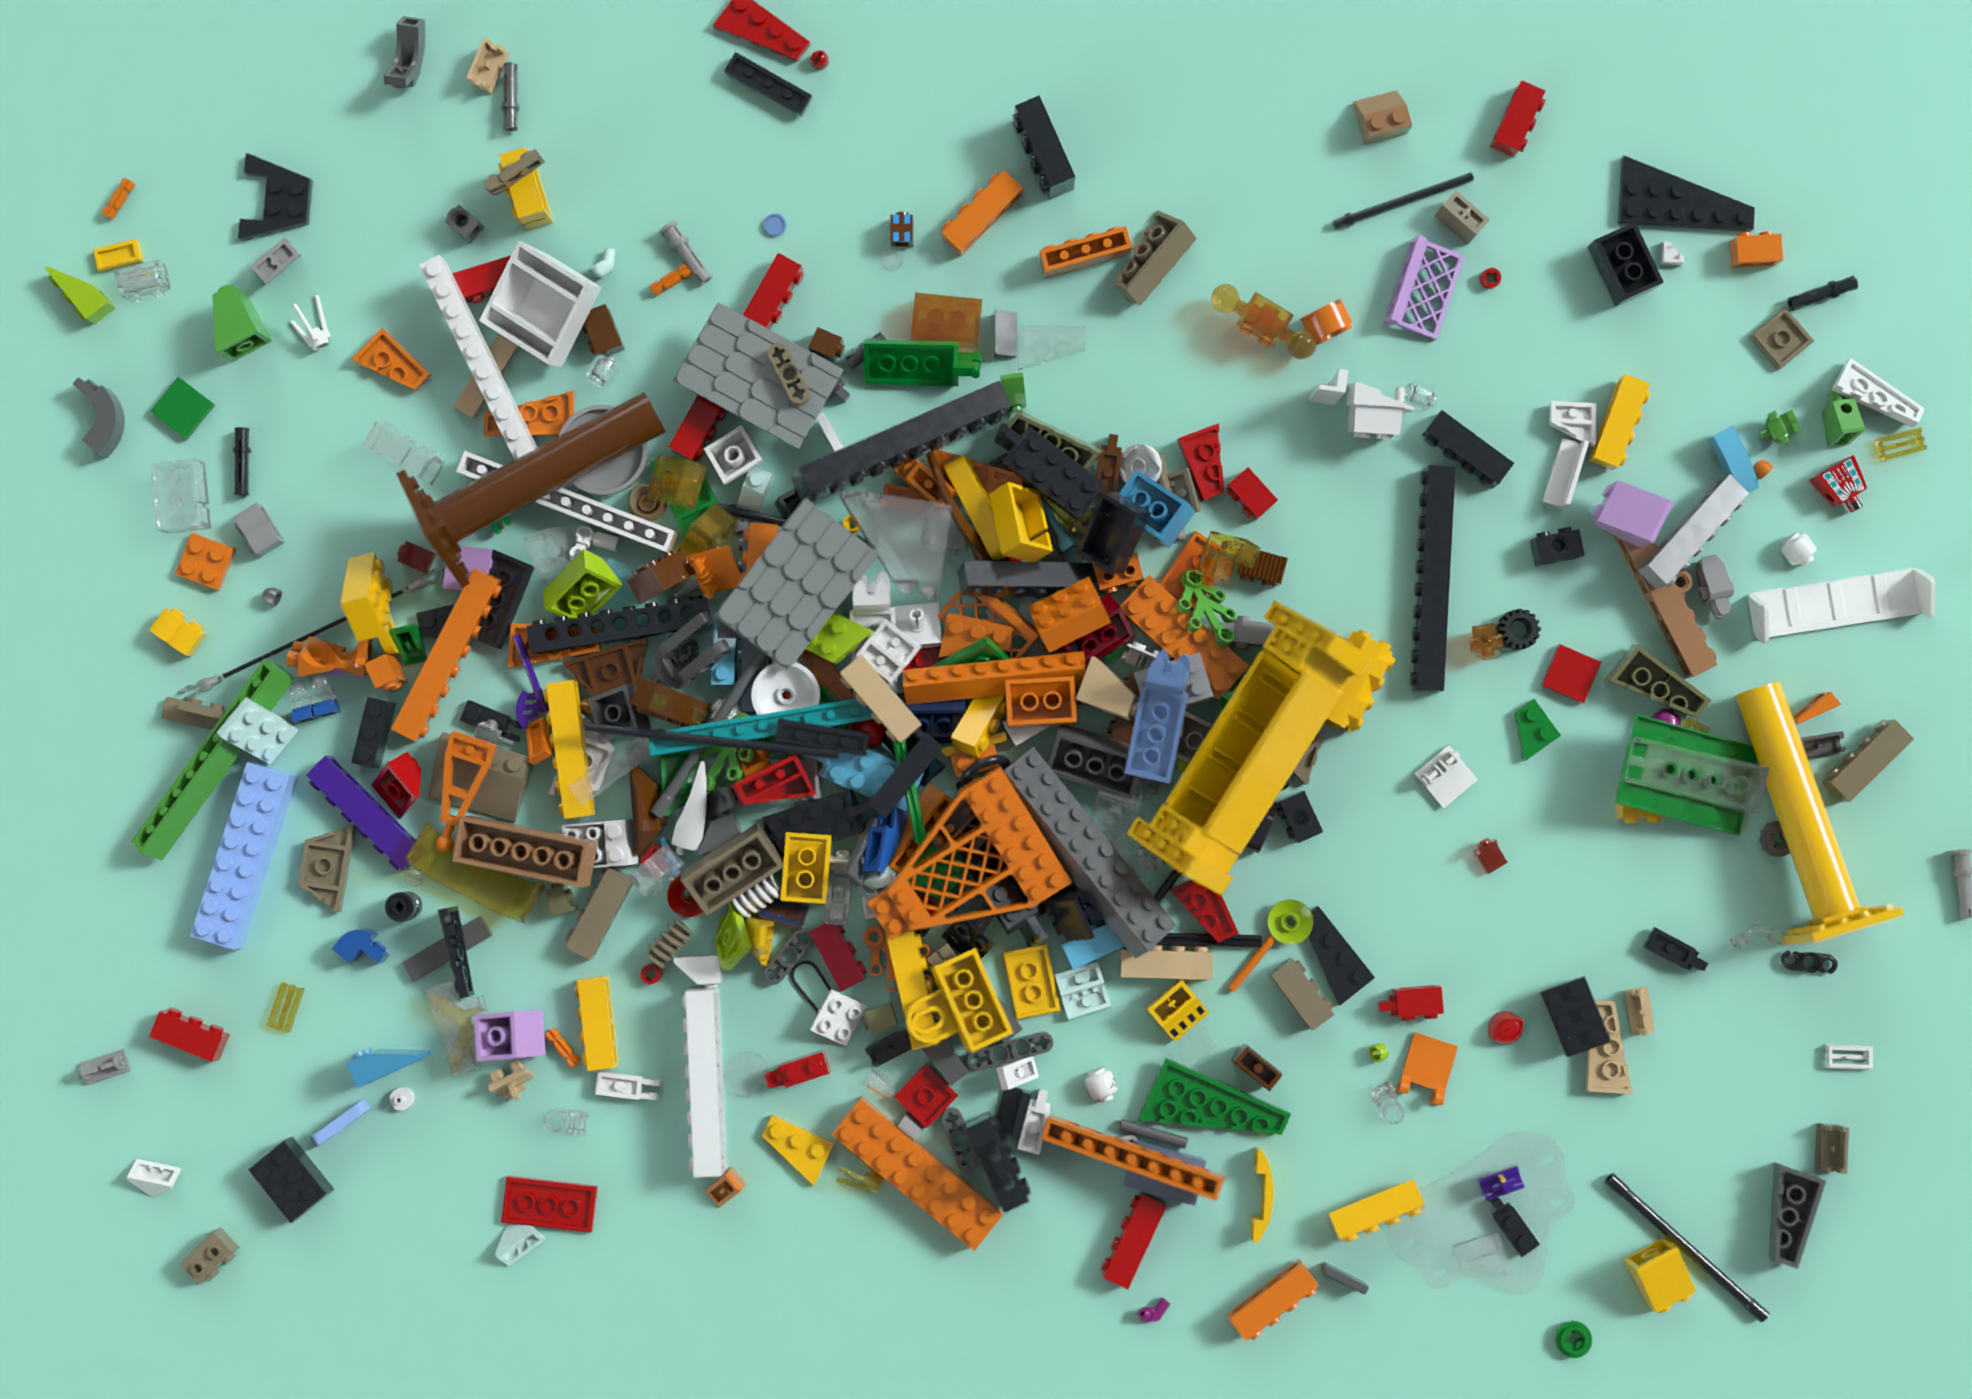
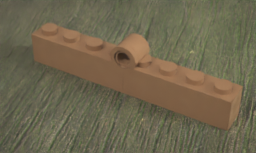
[1613,535,1717,678]

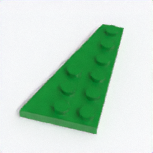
[1138,1057,1291,1135]

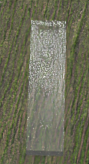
[568,737,651,806]

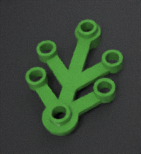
[1176,570,1236,647]
[701,713,754,793]

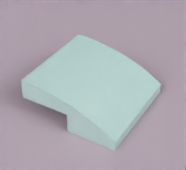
[1055,961,1112,1021]

